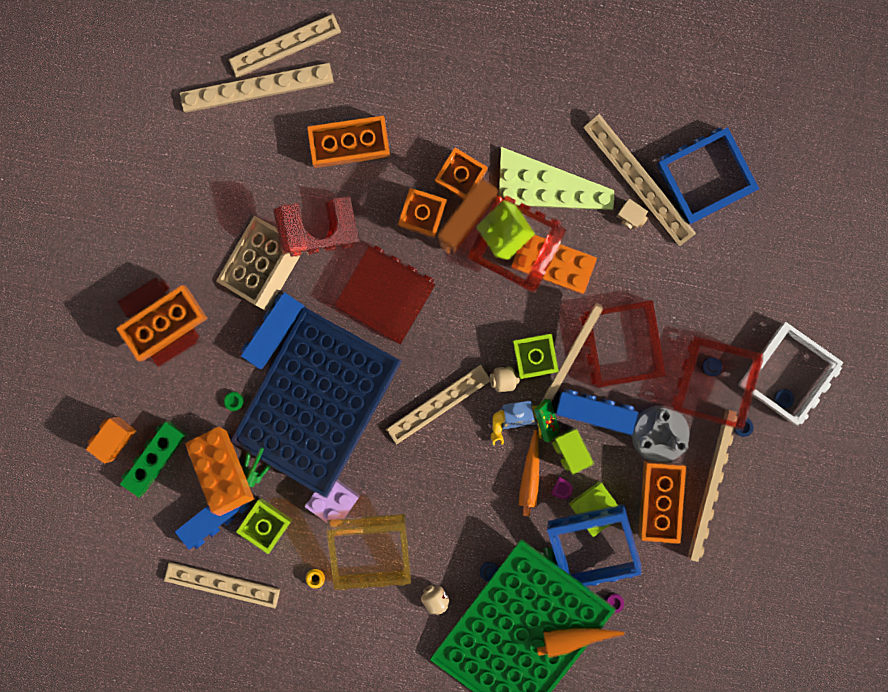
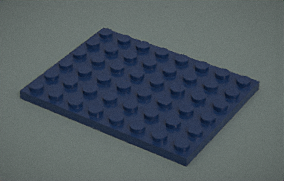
[231,307,402,498]

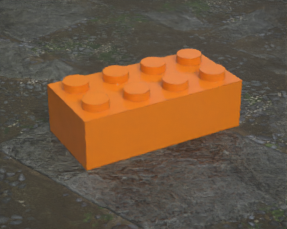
[307,116,390,168]
[510,235,597,295]
[117,285,208,361]
[185,426,254,516]
[638,461,686,543]

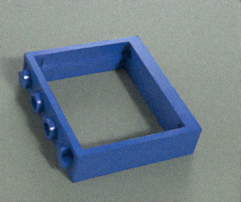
[656,127,759,225]
[547,504,641,586]

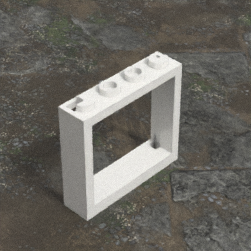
[738,322,843,425]

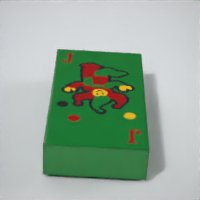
[534,399,560,442]

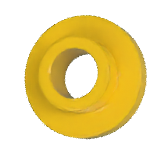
[306,569,325,588]

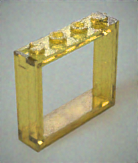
[327,514,411,590]

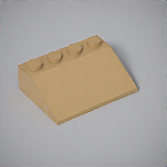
[216,216,306,311]

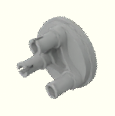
[632,405,690,462]

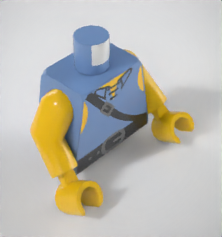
[491,401,542,445]

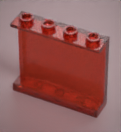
[334,245,436,345]

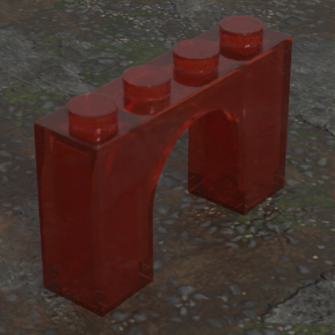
[273,197,360,258]
[117,277,200,367]

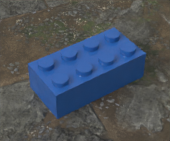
[554,389,638,435]

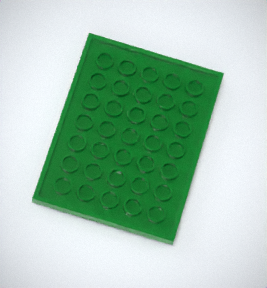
[430,539,616,692]

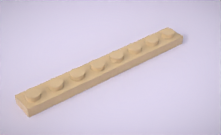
[180,63,334,113]
[583,114,696,246]
[688,410,738,562]

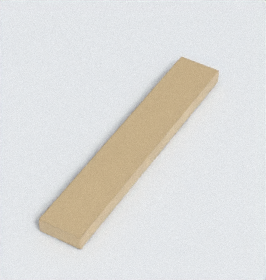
[228,14,341,78]
[541,302,602,402]
[386,365,490,445]
[164,562,281,608]

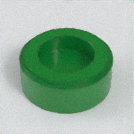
[224,392,244,411]

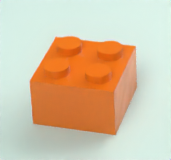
[435,148,488,201]
[398,188,447,238]
[86,417,137,464]

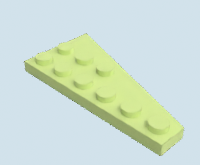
[498,147,614,210]

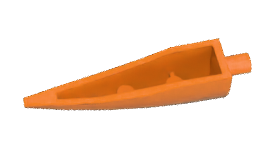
[518,430,539,516]
[537,628,625,657]

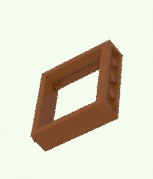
[438,178,498,254]

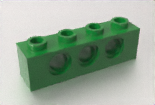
[120,421,188,498]

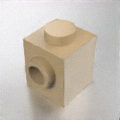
[616,199,648,229]

